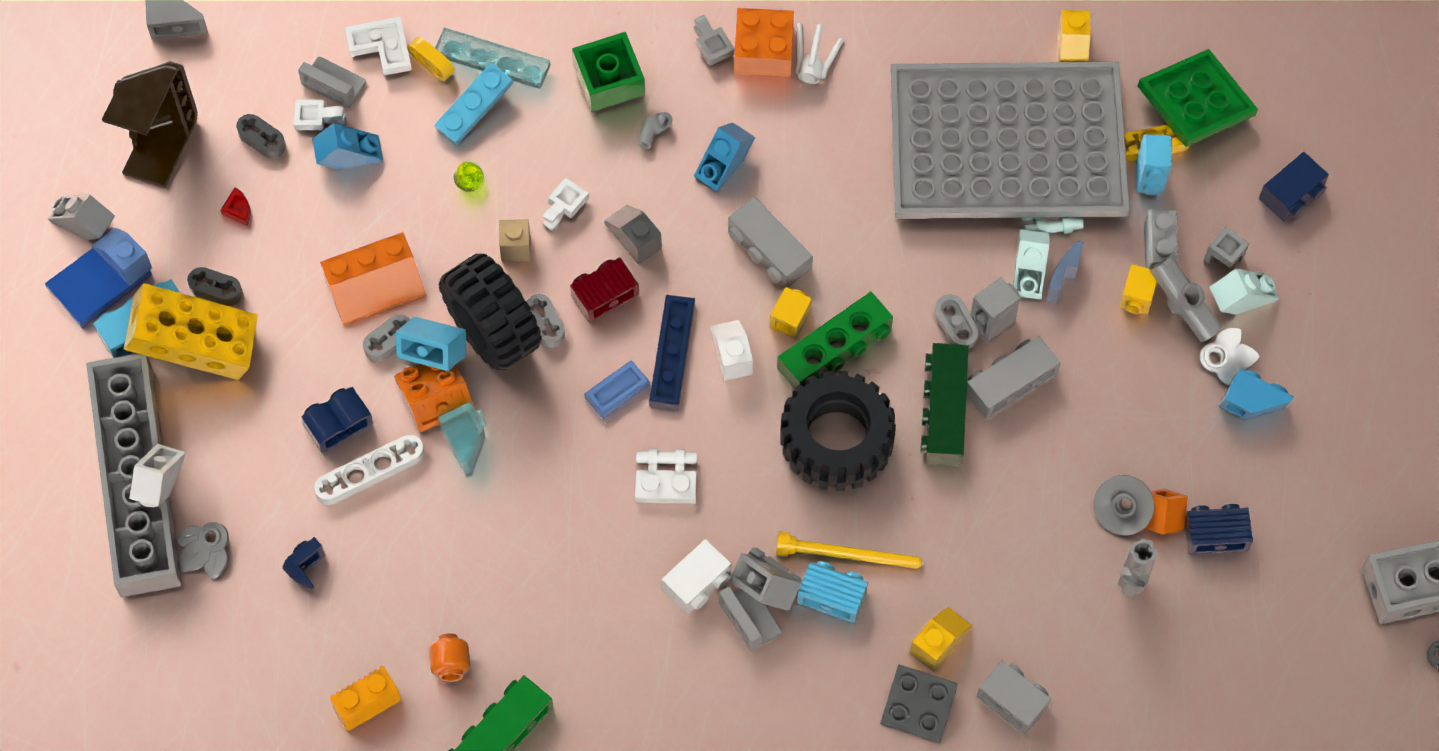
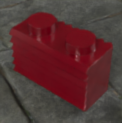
[570,257,639,322]

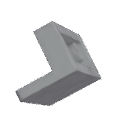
[298,56,366,108]
[719,586,781,652]

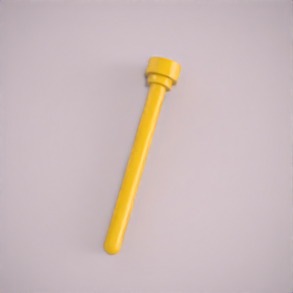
[776,531,922,569]

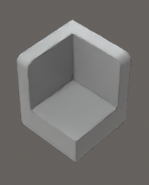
[1203,227,1250,268]

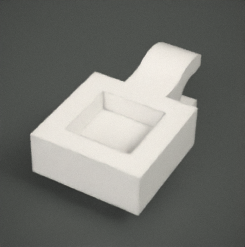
[293,100,346,130]
[543,178,589,231]

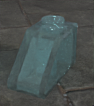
[438,402,487,478]

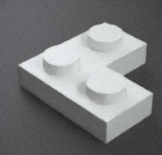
[345,17,412,76]

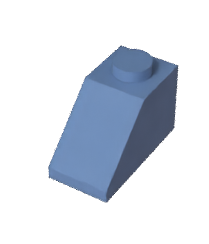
[92,227,152,286]

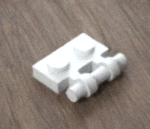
[635,448,697,504]

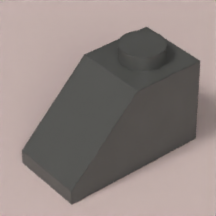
[604,205,662,264]

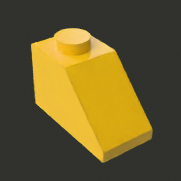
[1058,10,1090,62]
[910,607,972,672]

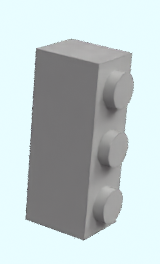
[728,197,813,288]
[966,336,1061,420]

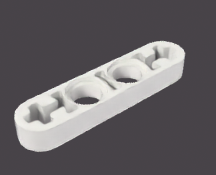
[314,435,424,505]

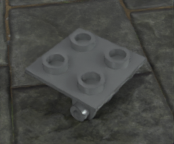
[880,664,958,743]

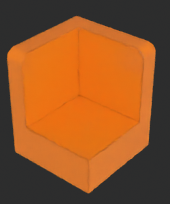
[1145,488,1188,535]

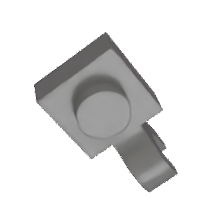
[694,15,735,66]

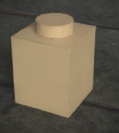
[499,219,531,262]

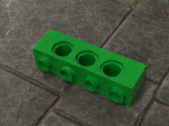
[777,291,893,389]

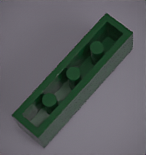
[920,343,969,467]

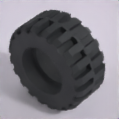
[438,254,542,370]
[780,371,896,491]

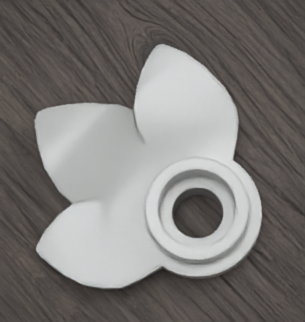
[1200,328,1259,386]

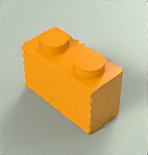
[330,666,401,732]

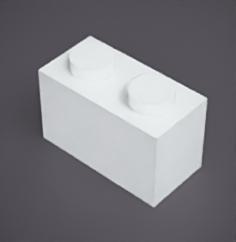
[661,539,731,614]

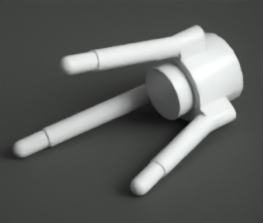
[795,23,844,84]

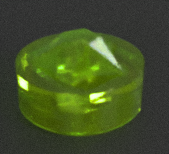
[453,162,484,192]

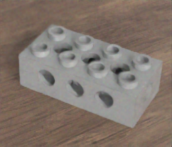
[1361,540,1439,624]

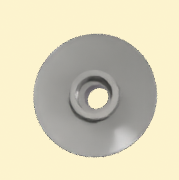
[1094,475,1155,536]

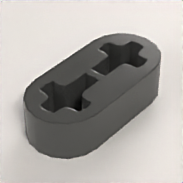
[236,114,286,158]
[187,267,243,306]

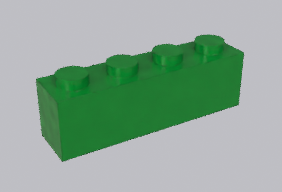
[448,675,553,751]

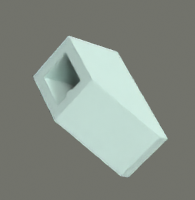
[1013,229,1049,299]
[1209,269,1279,315]

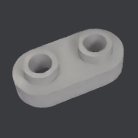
[935,294,979,350]

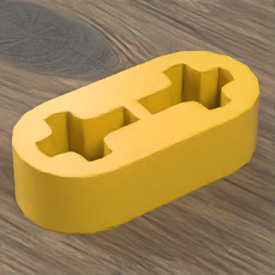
[407,36,455,82]

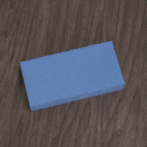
[584,360,650,419]

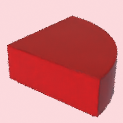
[220,187,251,226]

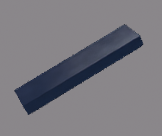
[649,295,695,409]

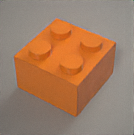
[734,8,794,77]

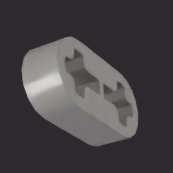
[527,294,565,348]
[363,315,410,362]

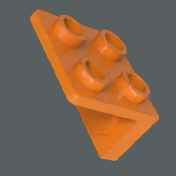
[394,364,475,433]

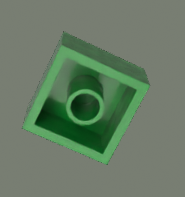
[572,32,645,112]

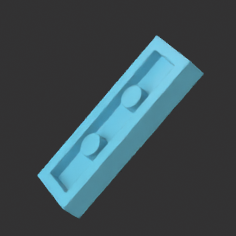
[434,62,514,146]

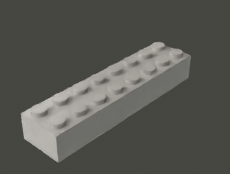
[86,354,182,597]

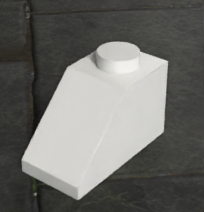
[710,320,753,381]
[129,444,186,507]

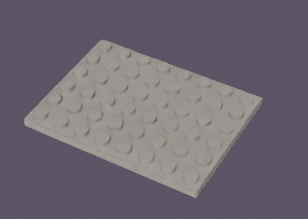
[891,62,1129,219]

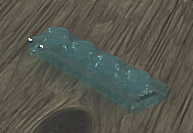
[435,27,551,89]

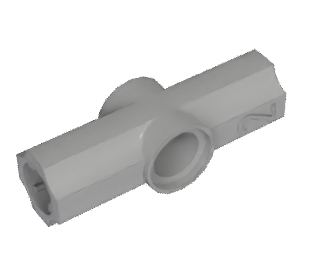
[1150,255,1222,343]
[1118,538,1158,597]

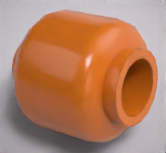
[429,633,470,682]

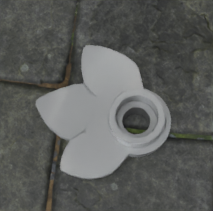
[176,522,229,580]

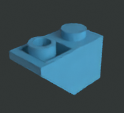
[694,122,756,191]
[312,123,383,170]
[1219,369,1294,420]

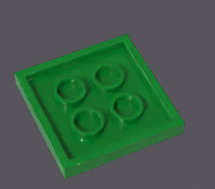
[1137,49,1258,147]

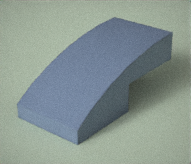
[1046,241,1084,303]

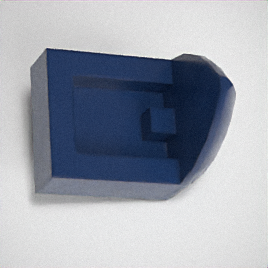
[282,537,325,589]

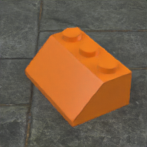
[320,232,426,326]

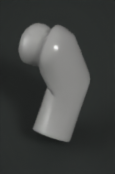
[638,112,673,149]

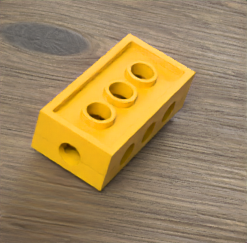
[124,283,258,380]

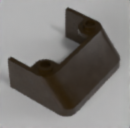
[102,61,198,188]

